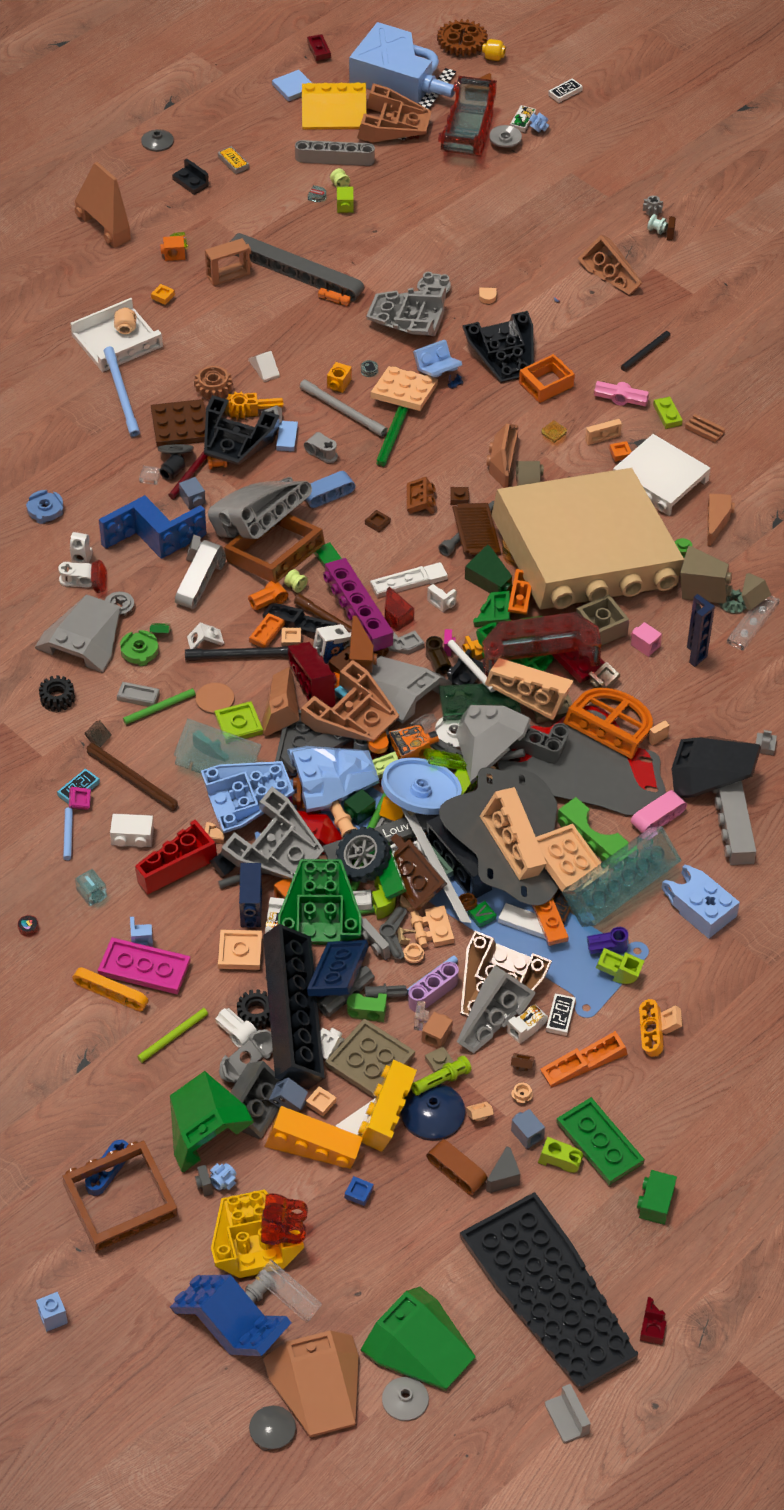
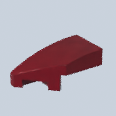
[640,1297,666,1345]

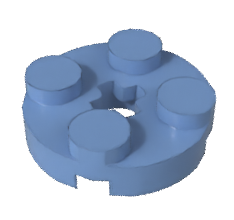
[26,490,64,524]

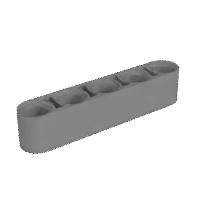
[295,140,375,166]

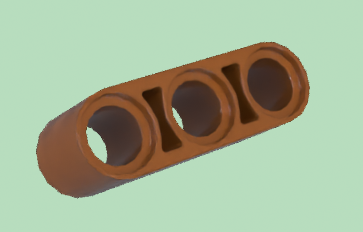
[426,1139,488,1195]

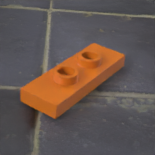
[532,897,569,946]

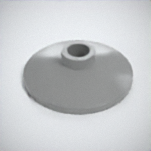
[489,125,522,147]
[382,1377,429,1421]

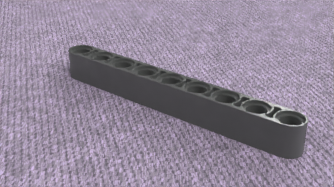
[230,233,365,301]

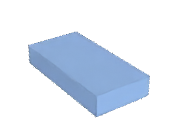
[276,421,298,451]

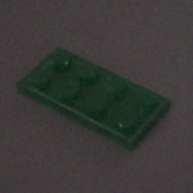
[439,683,521,721]

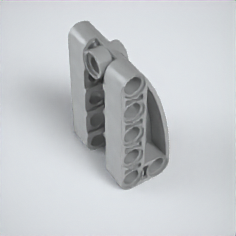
[208,477,312,539]

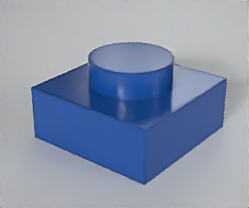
[344,1176,374,1206]

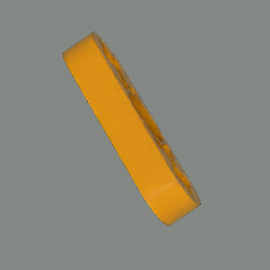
[639,999,664,1057]

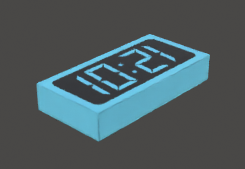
[57,768,100,804]

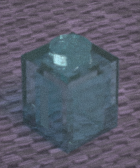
[75,869,107,906]

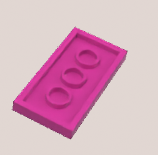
[98,937,191,995]

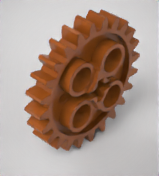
[437,19,488,56]

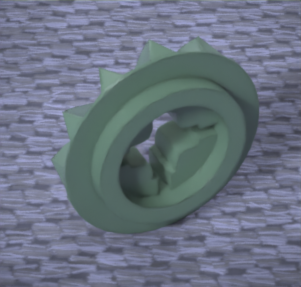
[719,589,746,613]

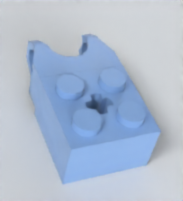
[662,865,740,939]

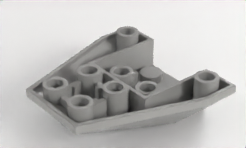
[370,656,452,724]

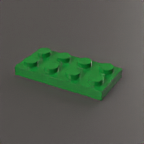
[556,1097,645,1185]

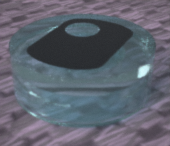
[361,360,378,377]

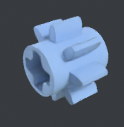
[529,112,549,132]
[210,1163,237,1190]

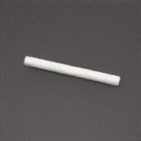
[447,640,495,692]

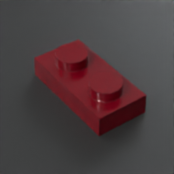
[307,34,331,61]

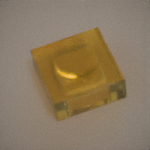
[541,420,567,443]

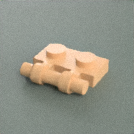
[410,906,454,948]

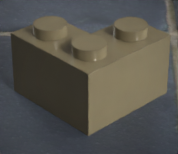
[516,461,544,486]

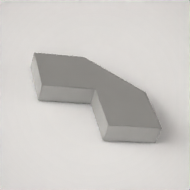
[387,631,425,654]

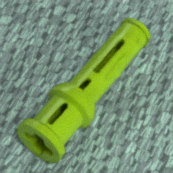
[411,1056,472,1095]

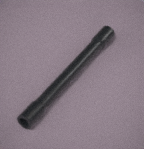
[185,646,288,661]

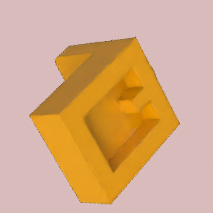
[462,636,483,660]

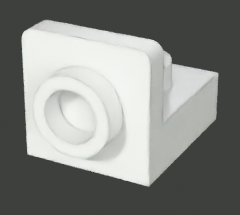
[427,584,457,612]
[320,1028,345,1059]

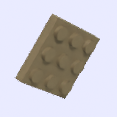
[325,1019,415,1098]

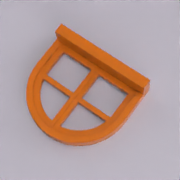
[563,688,653,759]

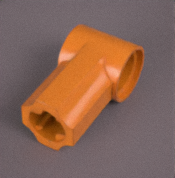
[248,581,289,610]

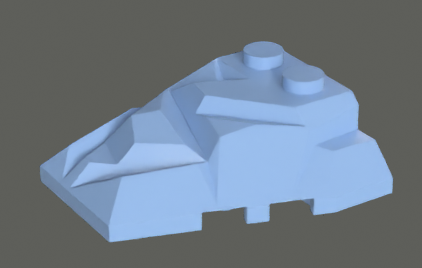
[287,746,379,812]

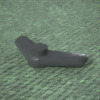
[379,907,407,959]

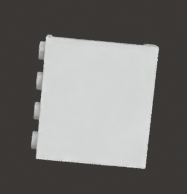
[70,298,163,372]
[613,434,710,516]

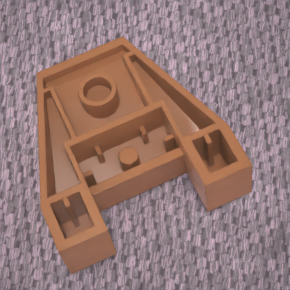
[357,83,432,143]
[74,162,131,248]
[301,660,399,742]

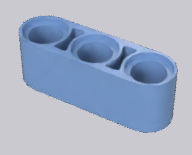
[305,471,356,508]

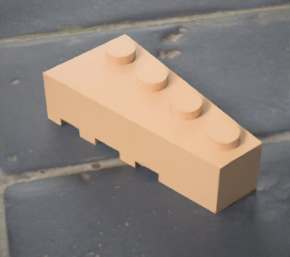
[480,787,547,880]

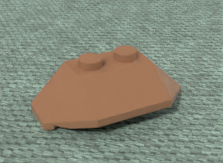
[486,424,519,488]

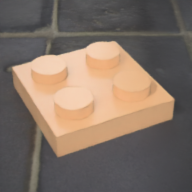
[218,930,262,970]

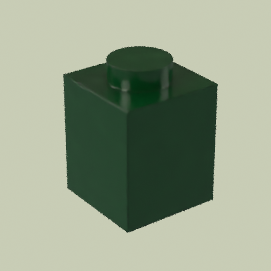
[344,789,376,825]

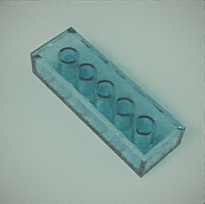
[562,826,682,927]

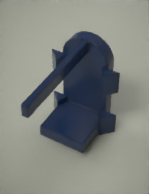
[448,374,464,389]

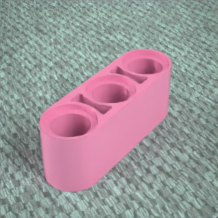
[631,790,687,836]

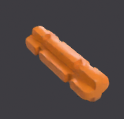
[318,288,351,306]

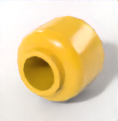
[482,39,506,61]

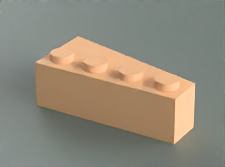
[485,658,573,720]

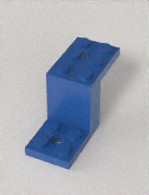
[99,495,207,559]
[170,1275,292,1356]

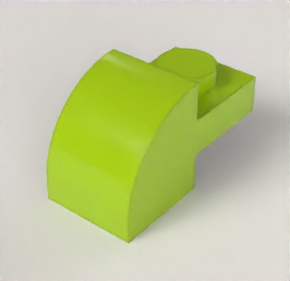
[372,876,396,920]
[596,948,644,984]

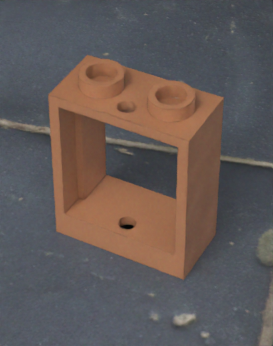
[205,238,252,286]

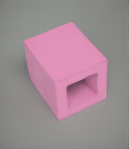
[631,622,662,657]

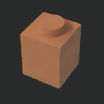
[422,1012,453,1049]

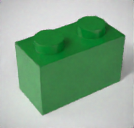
[637,1170,677,1225]

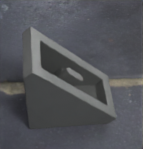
[486,1146,520,1193]

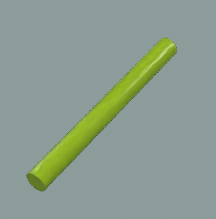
[137,1008,208,1063]

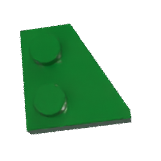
[473,591,510,627]

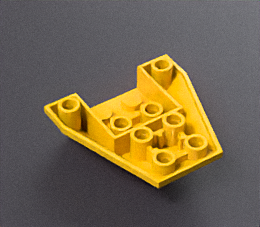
[211,1189,304,1278]

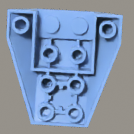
[201,761,294,833]

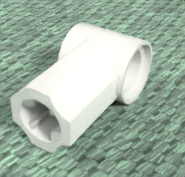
[215,1008,257,1048]

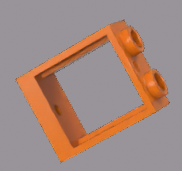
[519,354,575,403]

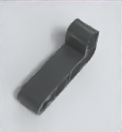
[509,723,569,763]

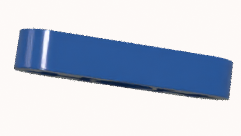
[85,1140,128,1196]

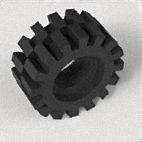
[39,675,75,712]
[237,989,270,1030]

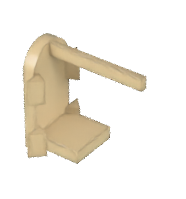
[398,928,416,946]

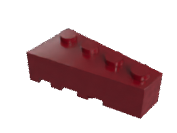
[288,642,337,708]

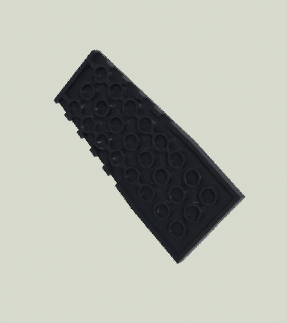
[460,1192,638,1391]

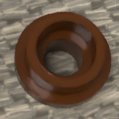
[459,893,478,911]

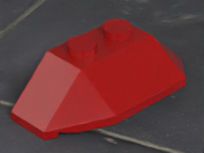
[264,810,342,854]

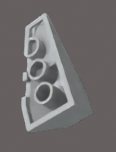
[457,965,536,1053]

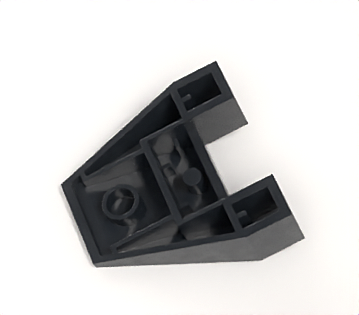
[204,395,280,465]

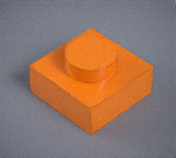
[609,441,631,462]

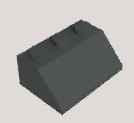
[230,1061,282,1139]

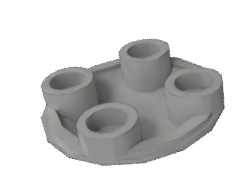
[417,272,451,293]

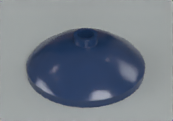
[400,1084,465,1141]

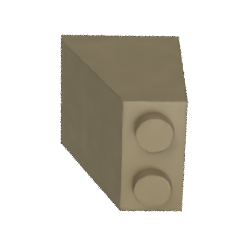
[680,546,733,604]

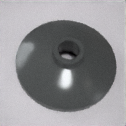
[141,129,174,152]
[158,444,194,456]

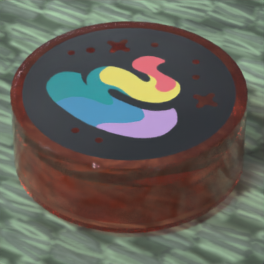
[18,915,39,936]

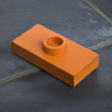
[249,613,285,648]

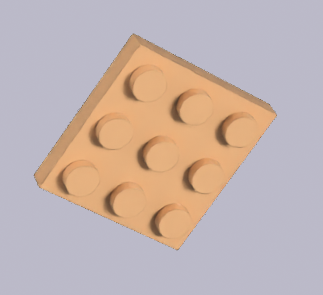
[370,366,438,411]
[536,824,607,891]

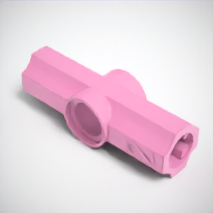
[594,381,649,407]

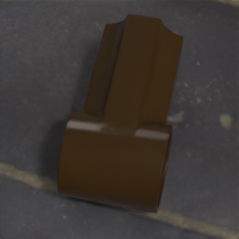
[425,636,452,675]

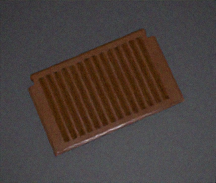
[452,503,501,555]

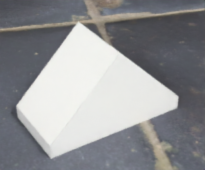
[249,351,280,382]

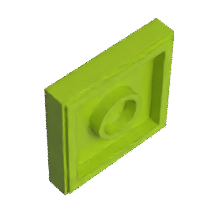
[214,701,263,744]

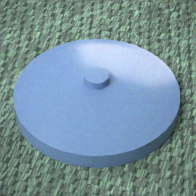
[381,758,462,815]

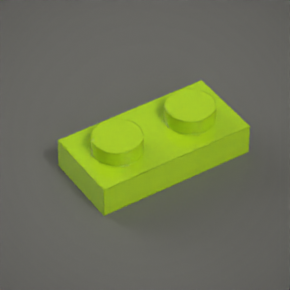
[653,397,683,429]

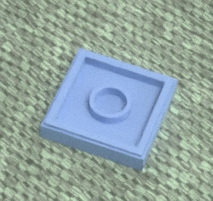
[272,70,312,102]

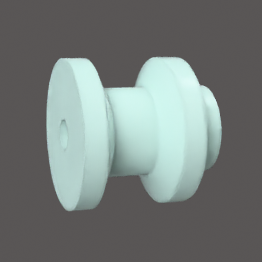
[647,214,668,235]

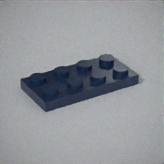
[307,940,369,997]

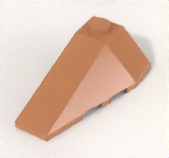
[578,235,642,295]
[262,667,300,736]

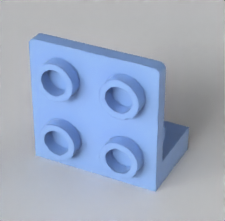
[413,340,462,377]

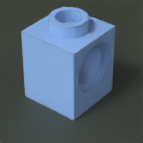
[36,1292,68,1332]

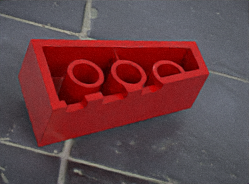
[135,819,217,895]

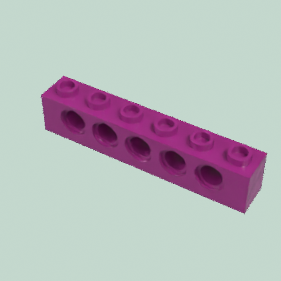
[323,558,394,652]

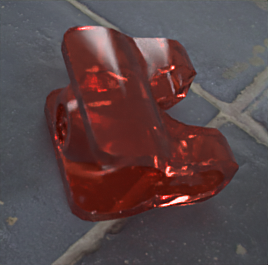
[261,1193,308,1245]

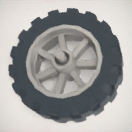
[336,827,391,883]

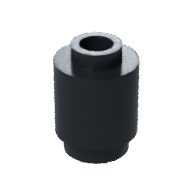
[159,454,186,480]

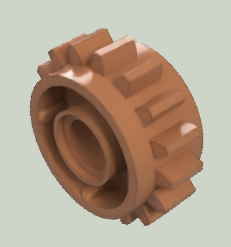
[194,366,233,399]

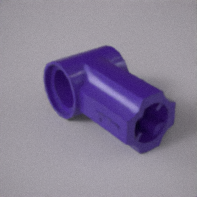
[587,927,628,955]

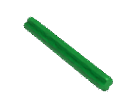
[376,406,409,467]

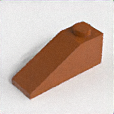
[349,616,377,673]

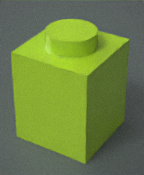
[337,187,354,213]

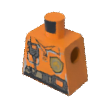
[389,725,439,759]

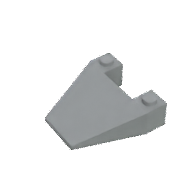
[221,787,324,880]

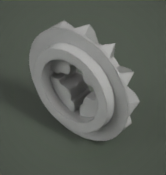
[105,592,134,616]

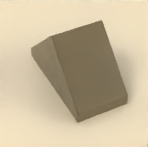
[742,573,771,610]

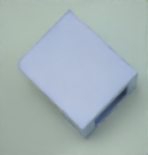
[130,917,153,947]

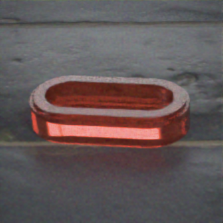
[91,560,107,593]

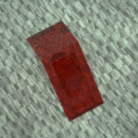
[384,587,414,632]

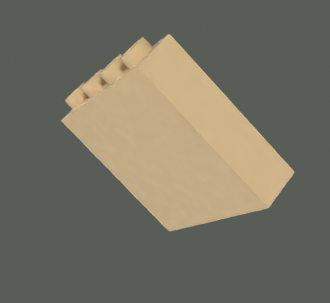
[491,468,684,610]

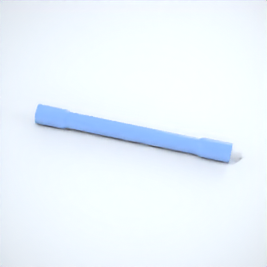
[103,346,140,437]

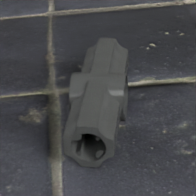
[317,966,375,1017]

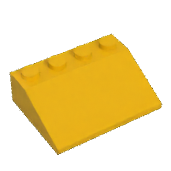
[302,82,366,130]

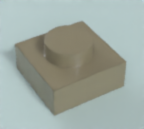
[425,1046,454,1073]

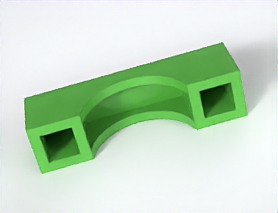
[557,797,632,870]

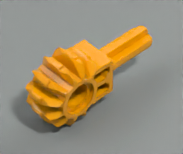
[226,391,284,420]

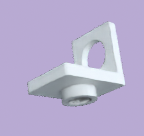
[187,623,224,649]

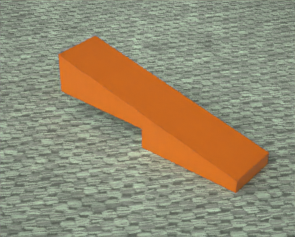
[540,1031,628,1088]

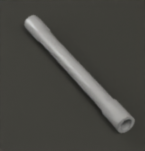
[300,379,387,437]

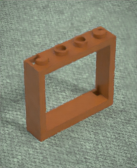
[224,514,325,583]
[62,1140,177,1252]

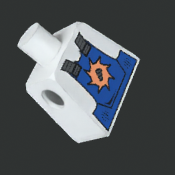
[313,624,351,664]

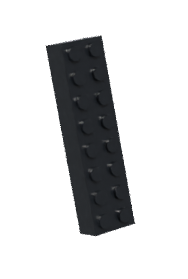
[263,924,325,1090]

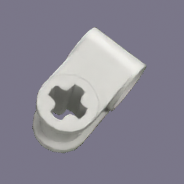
[58,562,95,588]

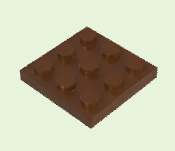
[151,399,206,447]

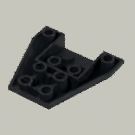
[462,311,534,383]
[671,736,761,798]

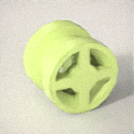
[330,168,350,188]
[284,569,308,593]

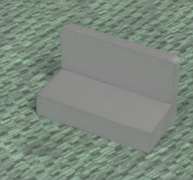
[545,1384,591,1443]

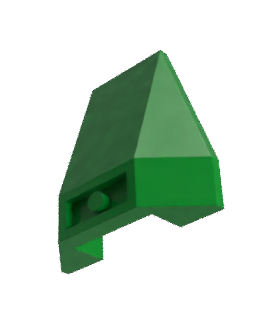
[278,859,361,945]
[170,1071,254,1172]
[361,1286,476,1390]

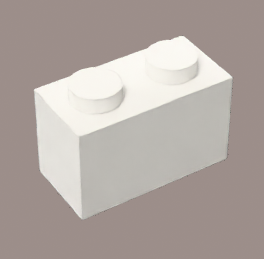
[110,814,154,847]

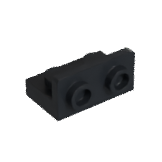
[172,159,209,195]
[447,649,484,695]

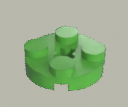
[120,630,159,666]

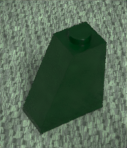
[465,545,513,593]

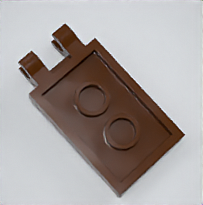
[390,833,447,912]

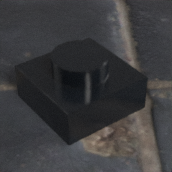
[210,851,236,877]

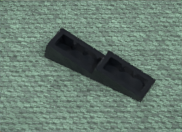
[262,603,337,639]

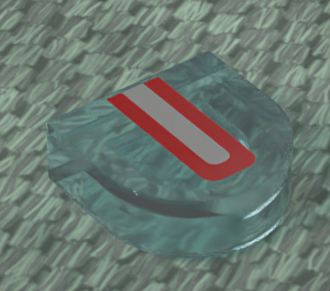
[308,185,326,202]

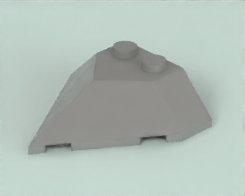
[456,705,531,784]

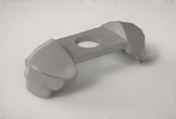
[219,1030,273,1083]

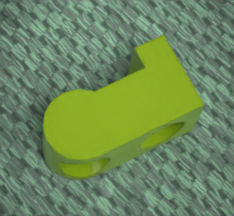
[538,1137,583,1173]

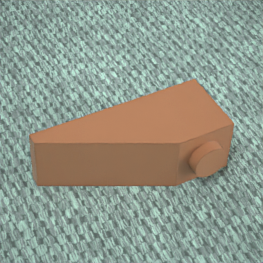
[707,493,735,546]

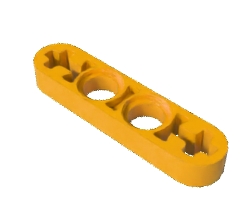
[72,967,149,1011]

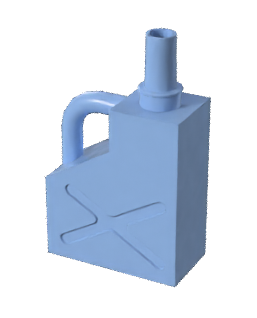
[349,22,456,103]

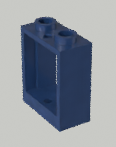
[239,863,262,928]

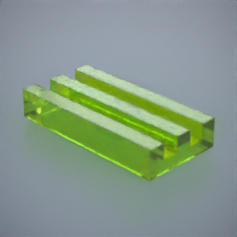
[423,748,467,770]

